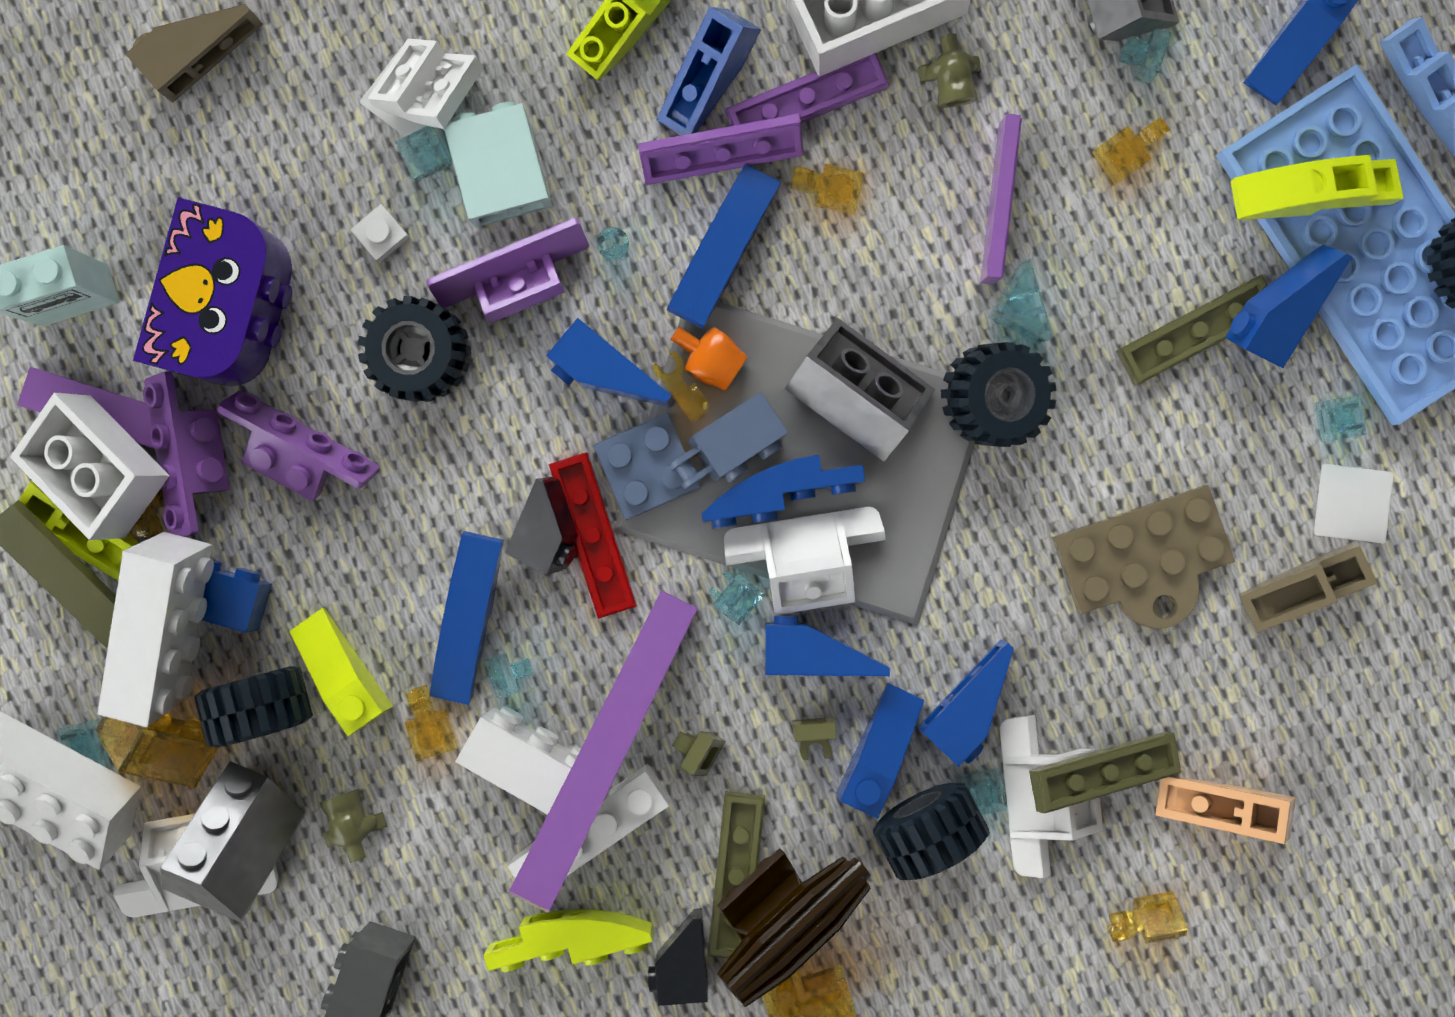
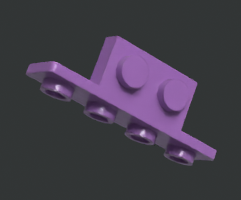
[427,218,589,324]
[143,372,230,537]
[217,391,379,501]

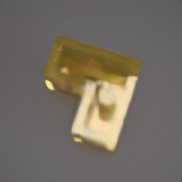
[96,714,218,788]
[762,965,857,1017]

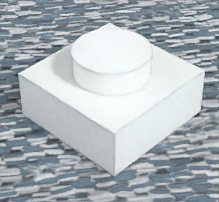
[350,204,410,263]

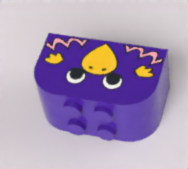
[133,197,292,386]

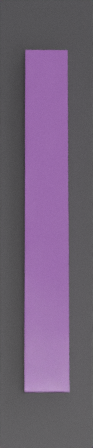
[508,590,698,913]

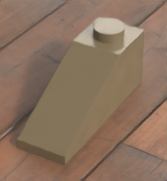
[125,4,263,103]

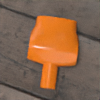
[670,327,748,391]

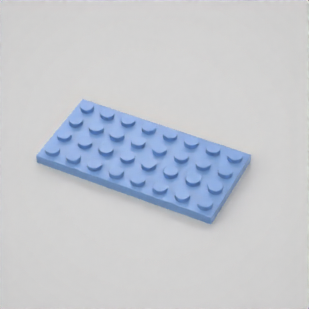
[1215,64,1455,426]

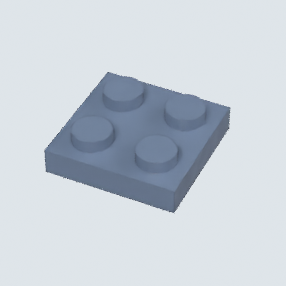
[593,413,701,520]

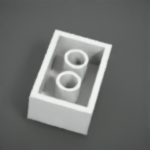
[10,393,170,540]
[455,706,581,815]

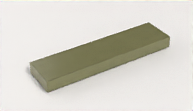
[1116,274,1268,386]
[0,500,116,648]
[1029,732,1181,814]
[707,791,765,958]

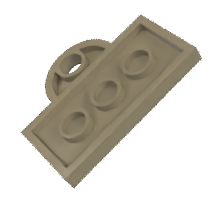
[1052,485,1235,629]

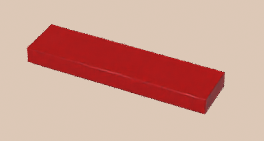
[548,452,637,619]

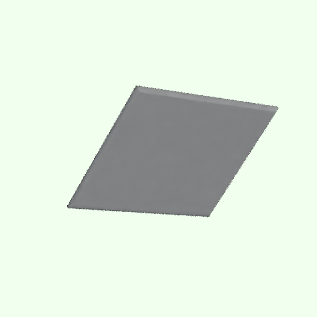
[614,302,992,626]

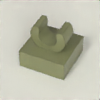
[792,717,837,760]
[672,731,726,776]

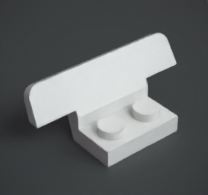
[724,507,886,615]
[1000,715,1103,878]
[113,813,279,918]

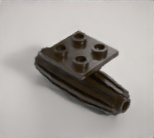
[717,848,871,1007]

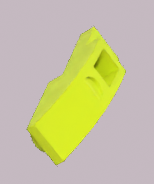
[566,0,671,81]
[1230,155,1404,220]
[483,909,654,972]

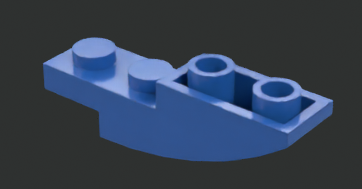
[702,454,865,529]

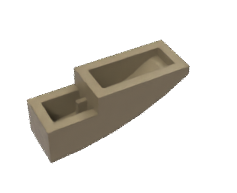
[1239,541,1377,633]

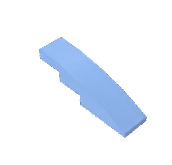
[1380,17,1455,158]

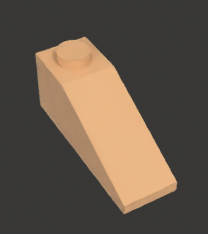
[1155,776,1296,844]

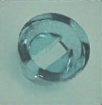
[596,227,629,260]

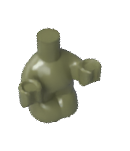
[918,33,981,109]
[320,789,387,863]

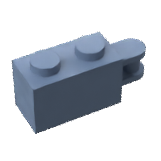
[668,392,789,490]

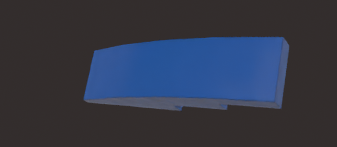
[667,164,781,329]
[429,531,504,705]

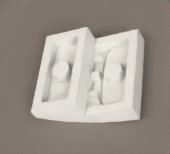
[367,39,484,129]

